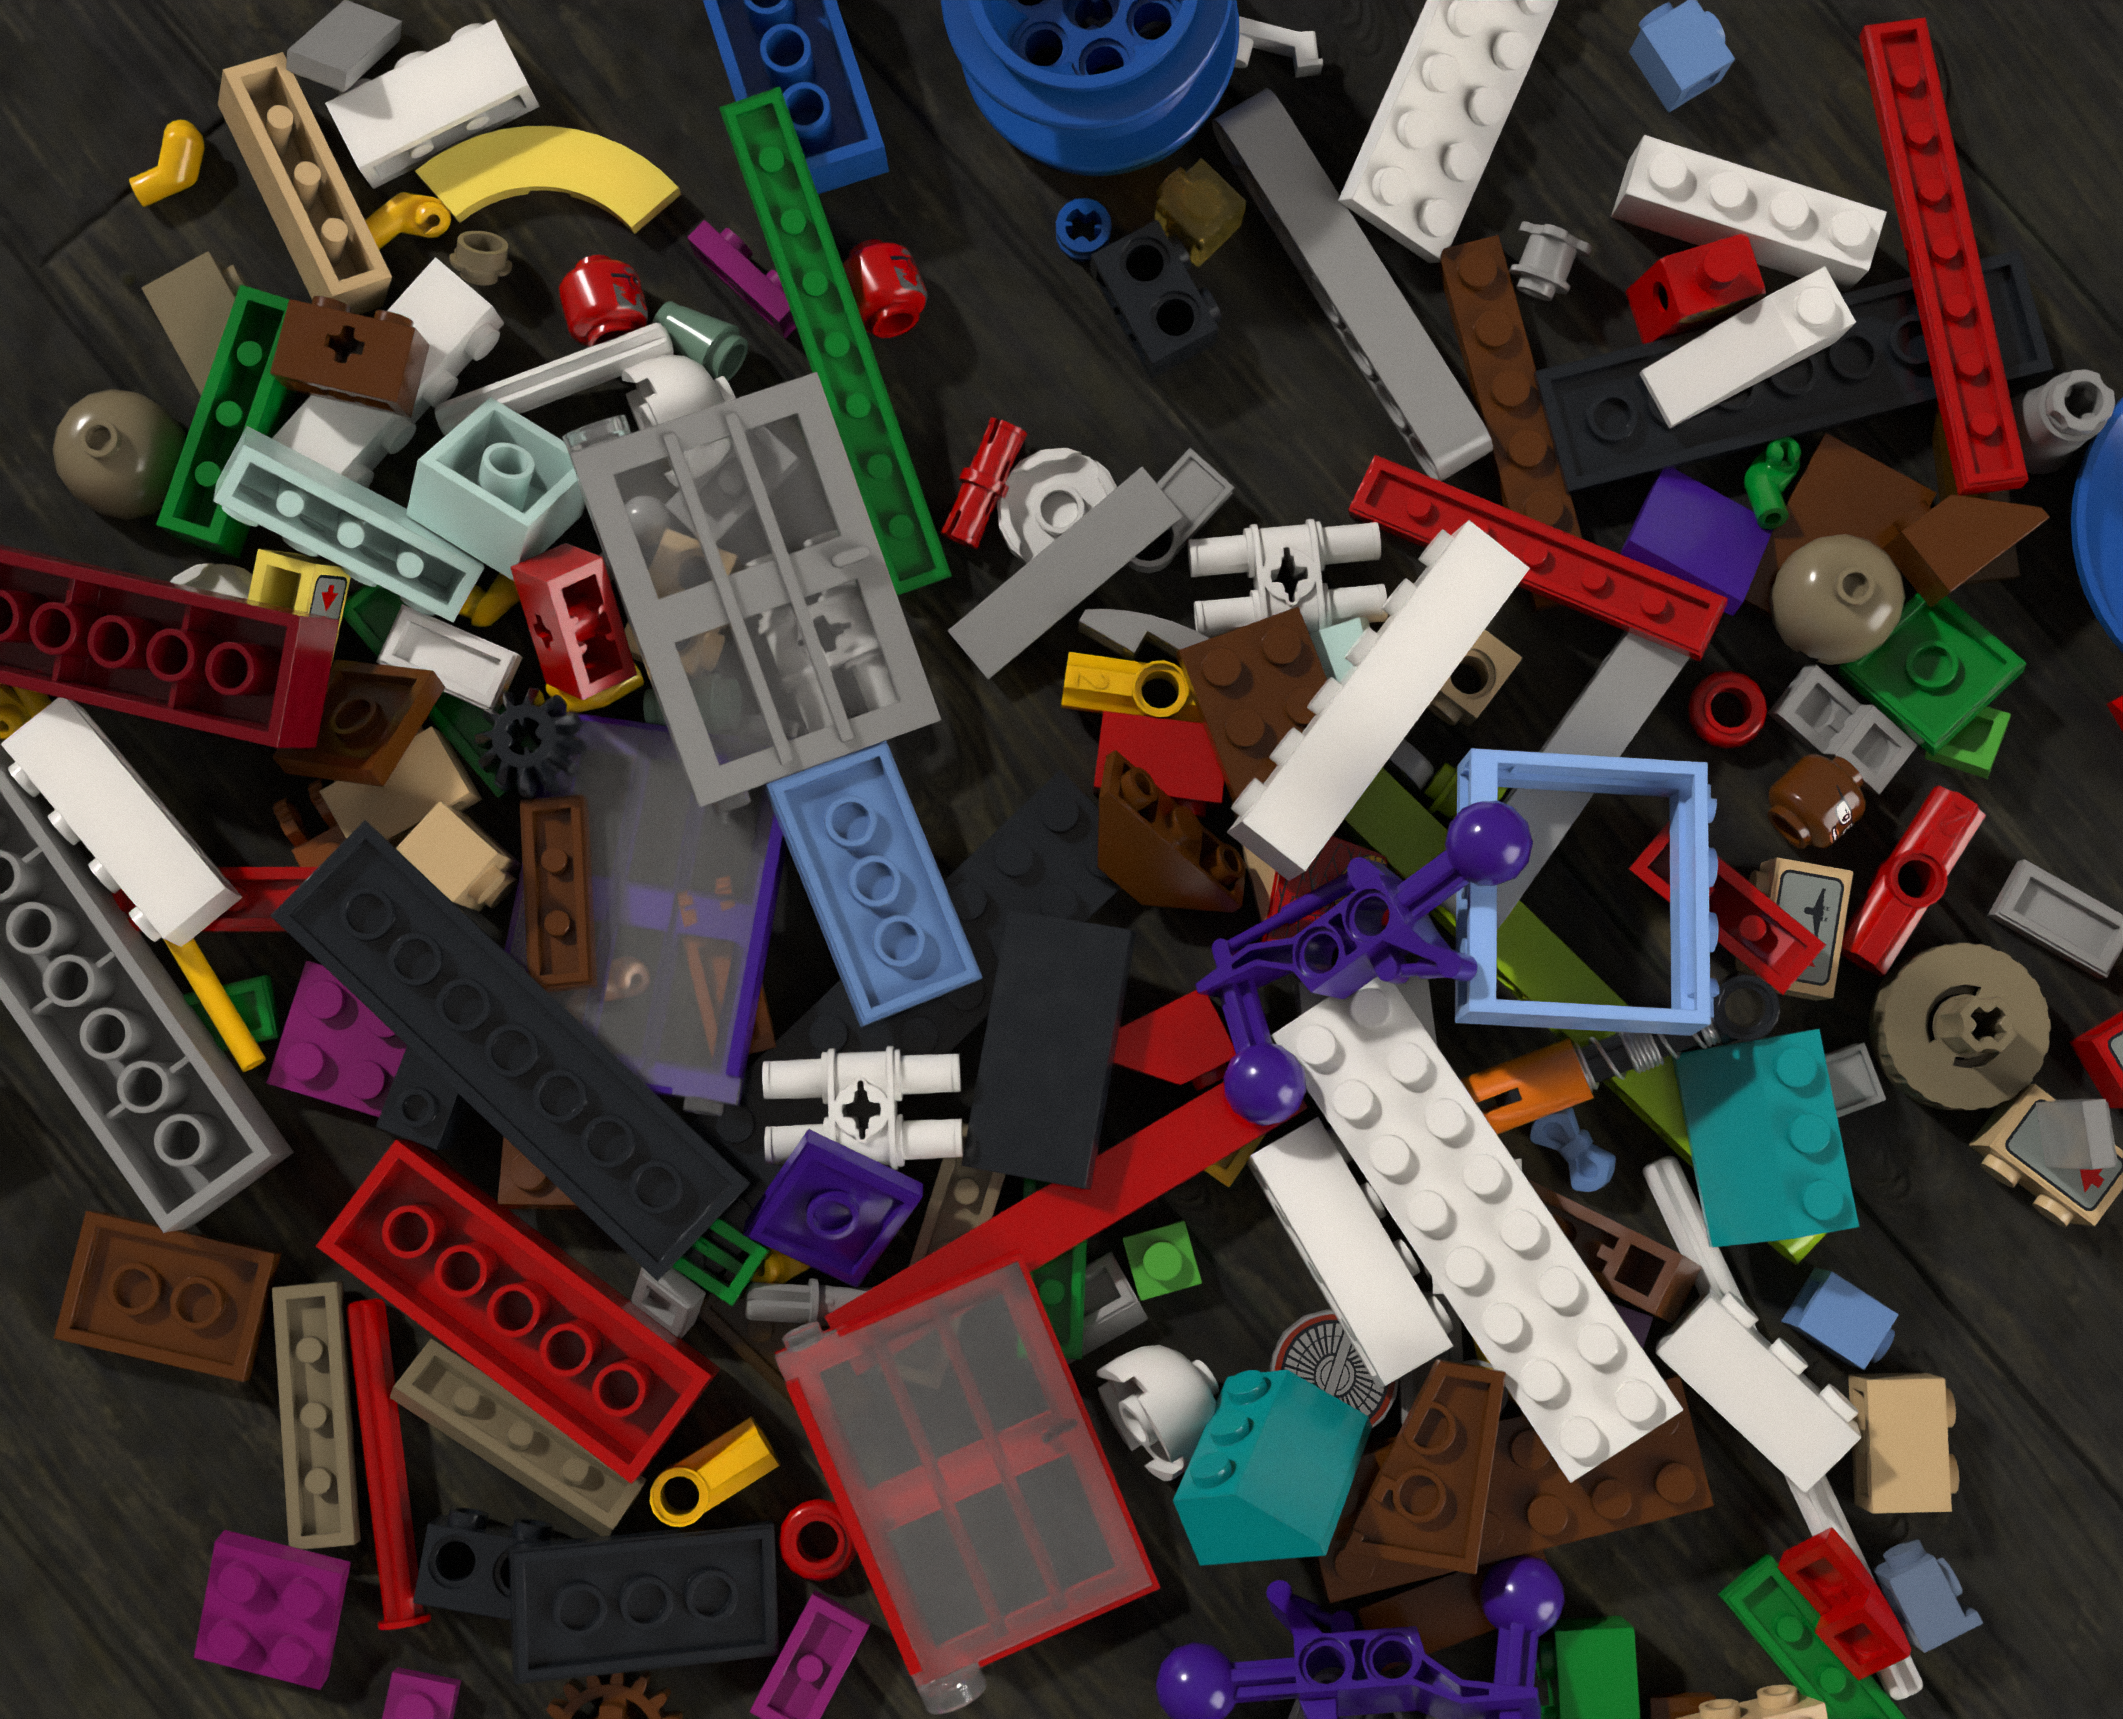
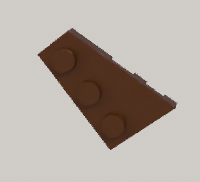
[1340,1359,1506,1574]

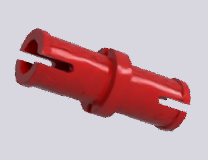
[940,417,1027,550]

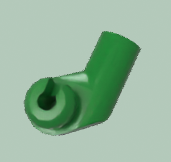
[1744,437,1801,530]

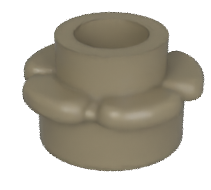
[449,231,513,285]

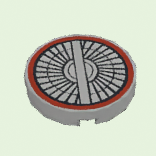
[1270,1309,1399,1428]

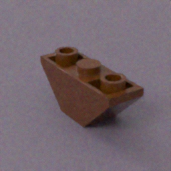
[1098,750,1247,913]

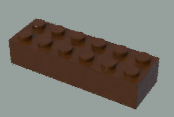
[1314,1369,1714,1603]

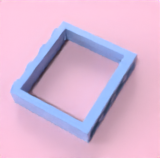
[1455,748,1719,1036]

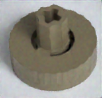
[1869,943,2051,1110]

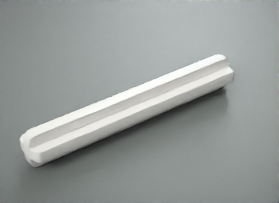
[435,323,674,435]

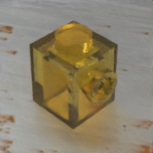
[1155,158,1247,268]

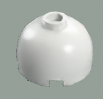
[621,355,736,488]
[1096,1345,1219,1481]

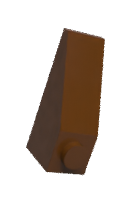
[1527,1178,1702,1325]

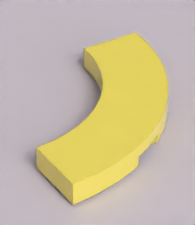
[415,126,681,234]

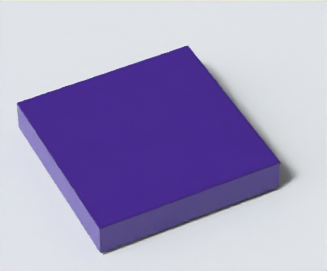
[1620,468,1773,616]
[743,1129,923,1288]

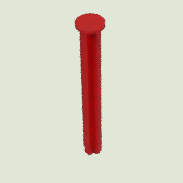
[346,1298,431,1630]

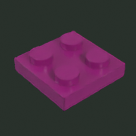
[267,960,407,1117]
[194,1530,351,1690]

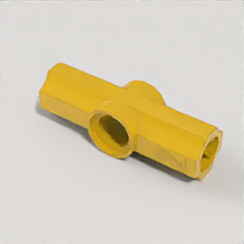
[1061,652,1202,723]

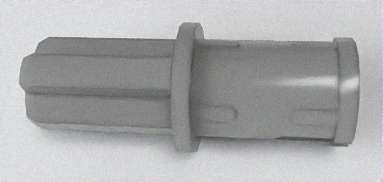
[744,1279,874,1331]

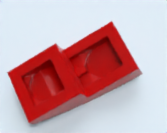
[1777,1527,1911,1681]

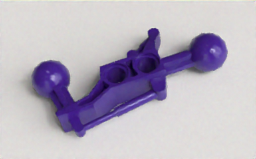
[1195,801,1533,1126]
[1156,1554,1565,1719]

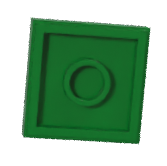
[1838,593,2026,756]

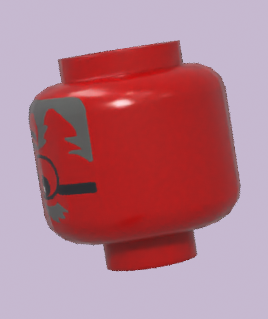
[842,239,927,338]
[559,255,648,347]

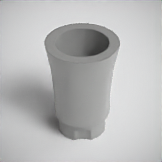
[2010,369,2115,474]

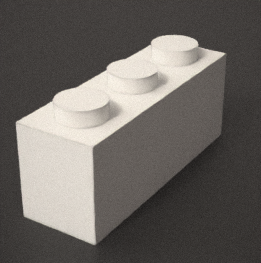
[325,19,540,189]
[1655,1287,1862,1494]

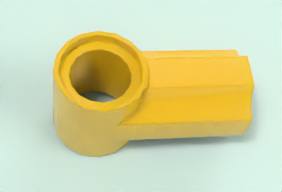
[650,1416,780,1527]

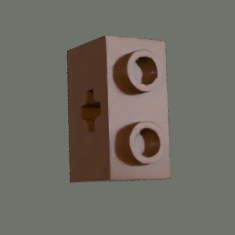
[270,296,430,418]

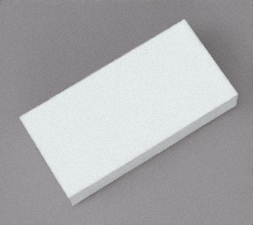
[376,604,523,713]

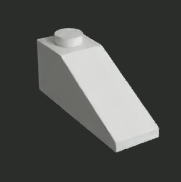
[1639,266,1856,429]

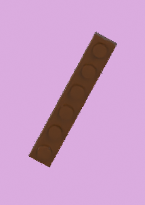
[1436,235,1582,613]

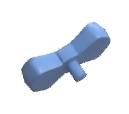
[1530,1107,1616,1192]

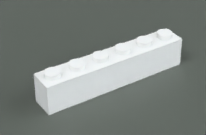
[1227,520,1530,881]

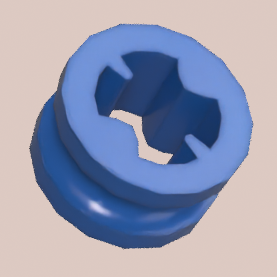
[1056,198,1112,262]

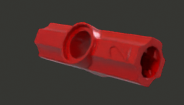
[1840,786,1986,977]

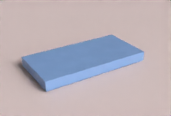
[764,740,983,1027]

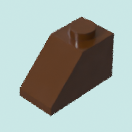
[1882,494,2050,608]

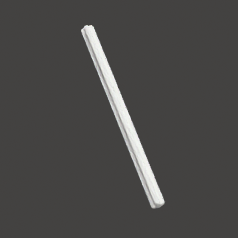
[1643,1156,1923,1700]

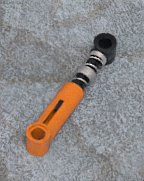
[1460,972,1780,1135]

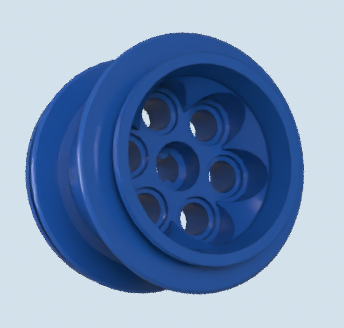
[941,0,1239,176]

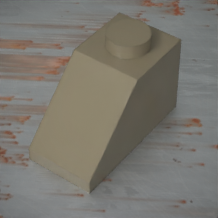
[142,251,249,395]

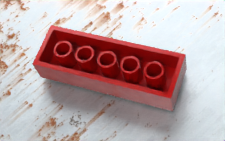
[316,1139,721,1484]

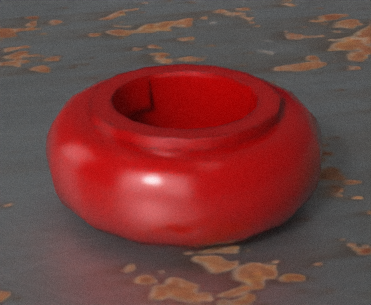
[1688,671,1767,749]
[778,1499,857,1581]

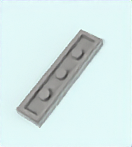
[948,466,1183,679]

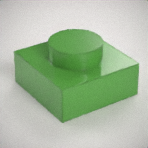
[1925,706,2011,779]
[1122,1220,1202,1301]

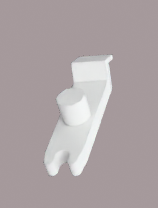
[1234,16,1323,77]

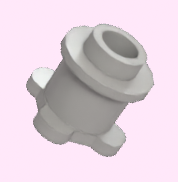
[1509,221,1593,301]

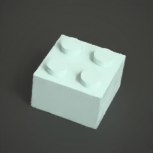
[406,397,585,581]

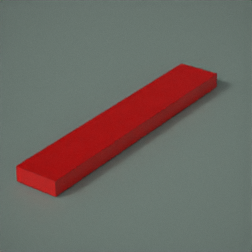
[1348,455,1728,661]

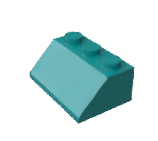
[1672,1029,1859,1248]
[1173,1370,1372,1566]

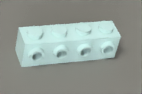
[213,426,484,622]

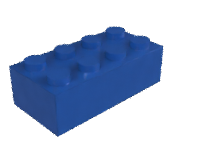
[703,0,889,194]

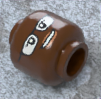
[1767,754,1866,849]

